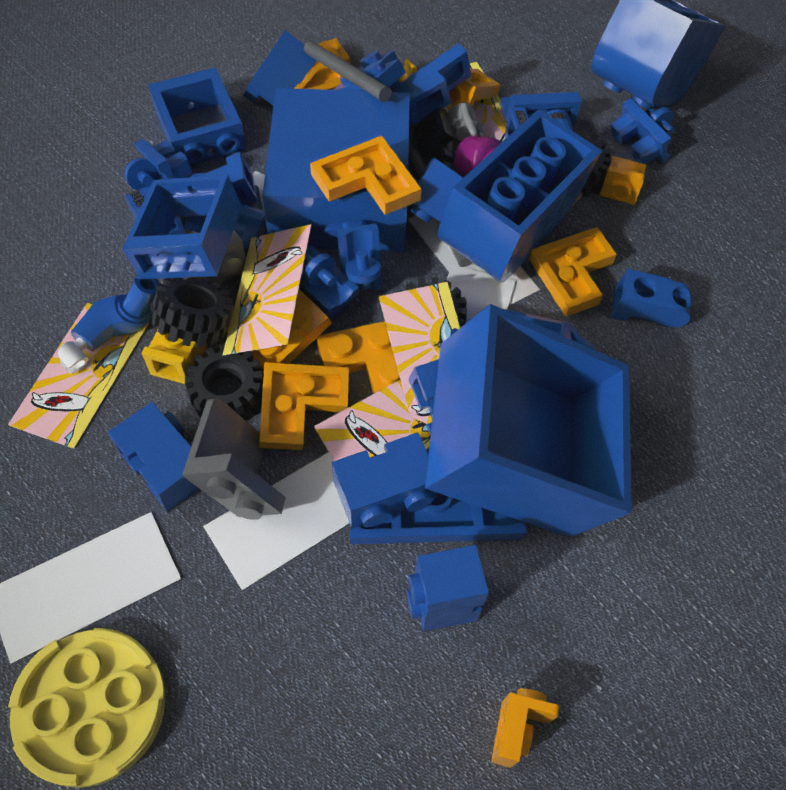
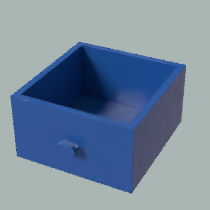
[262,88,410,252]
[425,304,631,538]

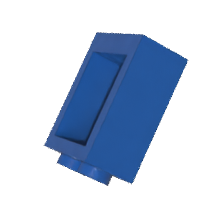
[148,67,246,165]
[122,175,242,279]

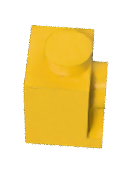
[142,330,207,384]

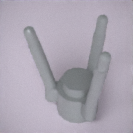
[443,102,485,168]

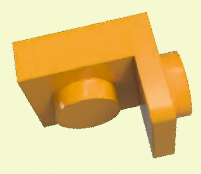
[447,69,501,109]
[600,156,646,205]
[491,688,559,768]

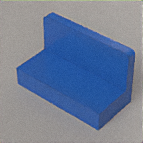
[243,30,316,105]
[500,92,582,128]

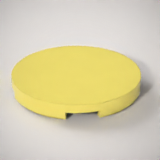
[8,628,165,788]

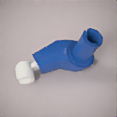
[58,275,159,374]

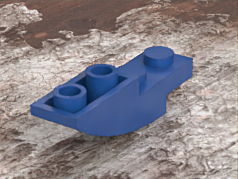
[389,43,471,126]

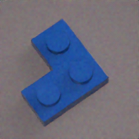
[334,51,406,91]

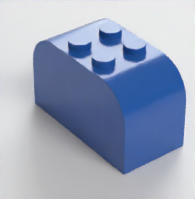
[591,0,726,109]
[437,109,602,283]

